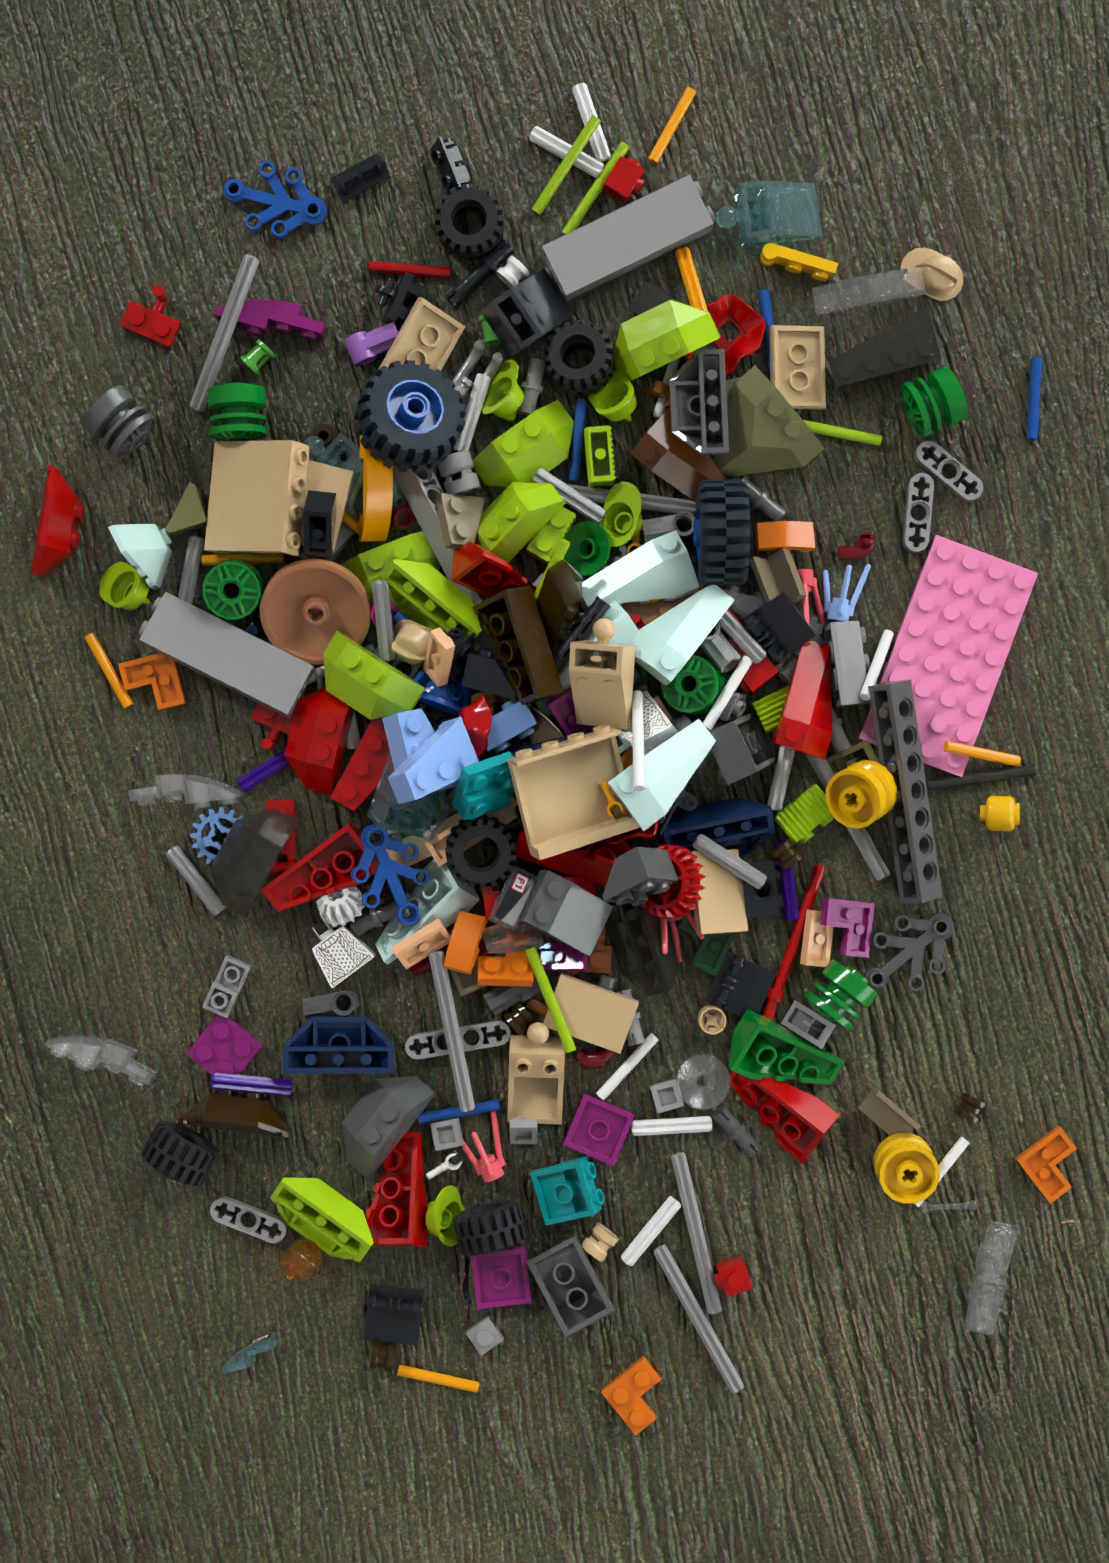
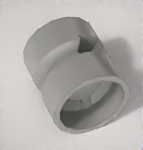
[437,451,481,496]

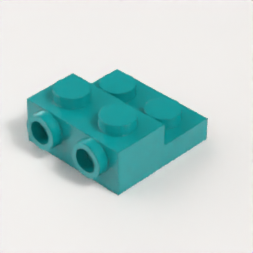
[452,751,514,820]
[530,1156,604,1225]

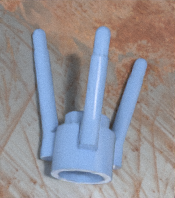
[823,564,871,622]

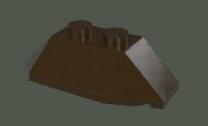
[536,560,582,652]
[178,1089,292,1138]

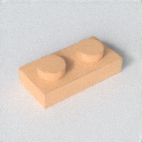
[423,627,455,687]
[800,910,834,967]
[391,918,451,969]

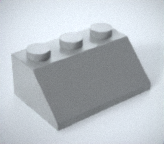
[823,621,870,708]

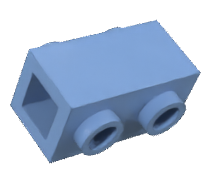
[487,699,537,754]

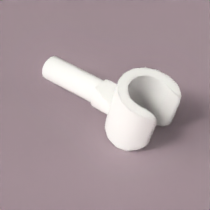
[426,1151,462,1180]

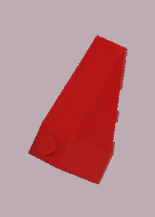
[451,541,537,598]
[771,640,833,760]
[261,821,379,911]
[726,1071,840,1164]
[365,1132,428,1248]

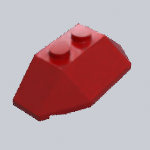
[30,465,85,577]
[284,686,355,795]

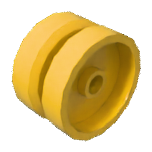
[825,760,897,829]
[874,1133,940,1204]

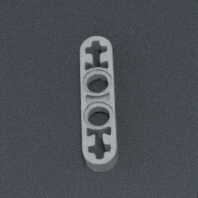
[405,1020,511,1059]

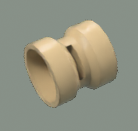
[697,1005,727,1035]
[581,1222,619,1262]

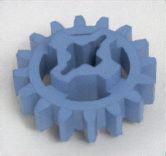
[190,807,251,867]

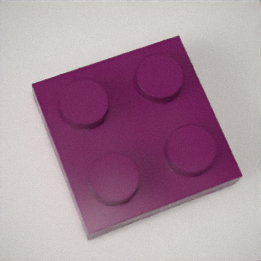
[186,1014,264,1075]
[563,1093,635,1166]
[471,1246,532,1309]

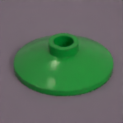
[564,521,610,576]

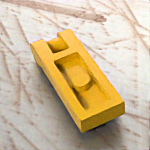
[760,243,838,281]

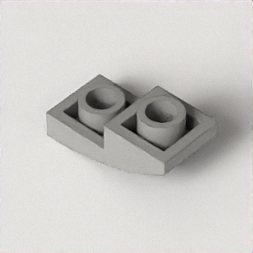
[709,692,747,732]
[202,955,252,1018]

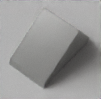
[781,1000,836,1049]

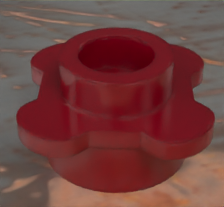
[391,499,417,531]

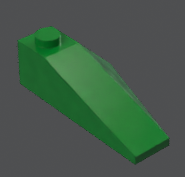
[729,1009,845,1085]

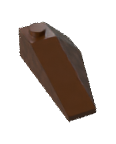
[630,407,726,502]

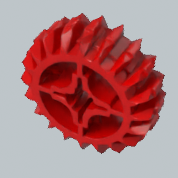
[641,844,706,919]

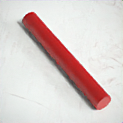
[369,261,451,279]

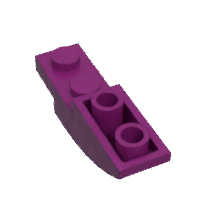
[212,299,327,341]

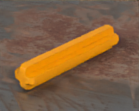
[675,247,708,311]

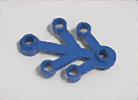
[223,161,327,239]
[351,824,429,925]

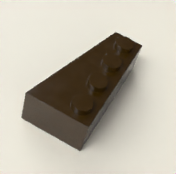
[472,586,564,705]

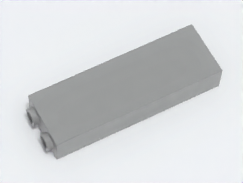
[542,175,715,301]
[139,591,315,719]

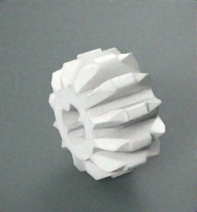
[316,886,365,928]

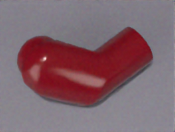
[837,532,875,560]
[576,1048,616,1069]

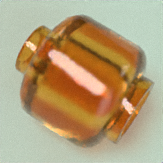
[281,1239,322,1281]

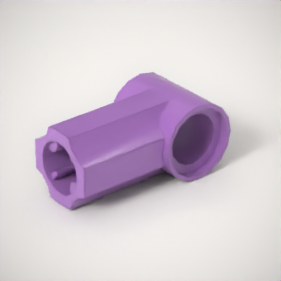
[344,322,398,367]

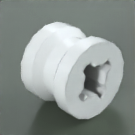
[496,256,530,289]

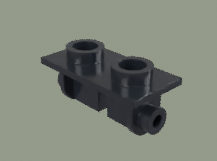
[431,137,472,195]
[330,153,391,203]
[447,628,476,684]

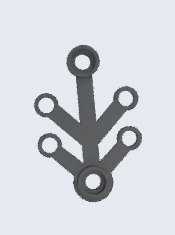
[864,913,954,991]

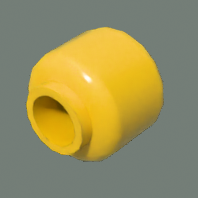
[980,796,1020,832]

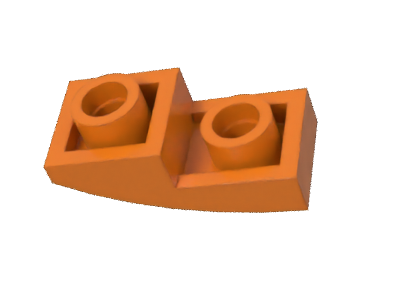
[754,521,815,553]
[444,911,487,975]

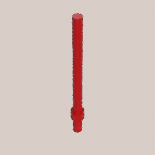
[763,864,826,1021]

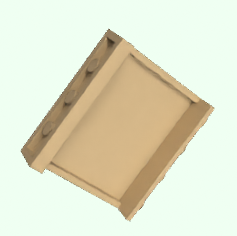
[204,440,309,556]
[507,724,640,860]

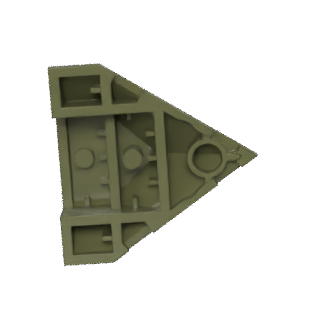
[712,365,824,477]

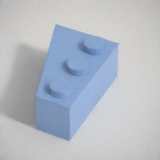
[382,708,459,792]
[388,717,479,804]

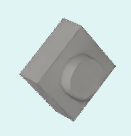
[650,1078,684,1113]
[430,1118,464,1151]
[510,1118,537,1144]
[466,1315,504,1356]

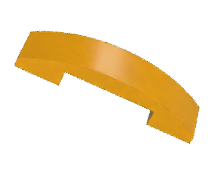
[359,435,393,542]

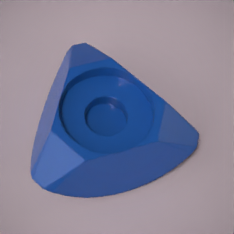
[413,669,471,715]

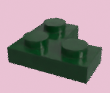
[678,909,736,976]

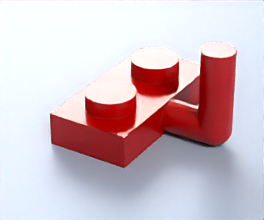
[120,285,182,349]
[251,703,296,750]

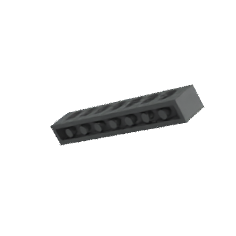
[868,679,943,903]

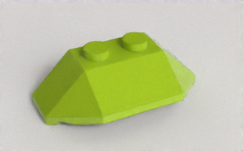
[613,300,721,381]
[472,400,574,488]
[475,482,566,563]
[341,531,441,604]
[381,559,482,638]
[323,630,426,720]
[270,1178,374,1262]

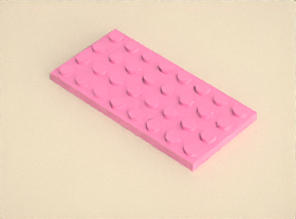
[858,535,1038,777]

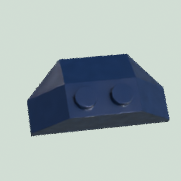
[663,797,775,856]
[283,1016,394,1074]

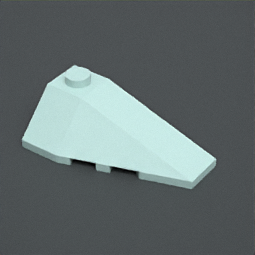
[608,719,716,831]

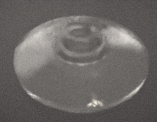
[676,1054,730,1110]

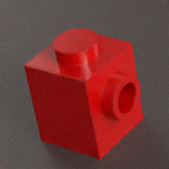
[603,156,646,205]
[714,1255,753,1297]

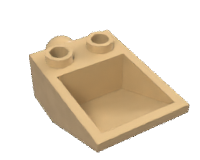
[569,618,636,730]
[507,1022,565,1125]

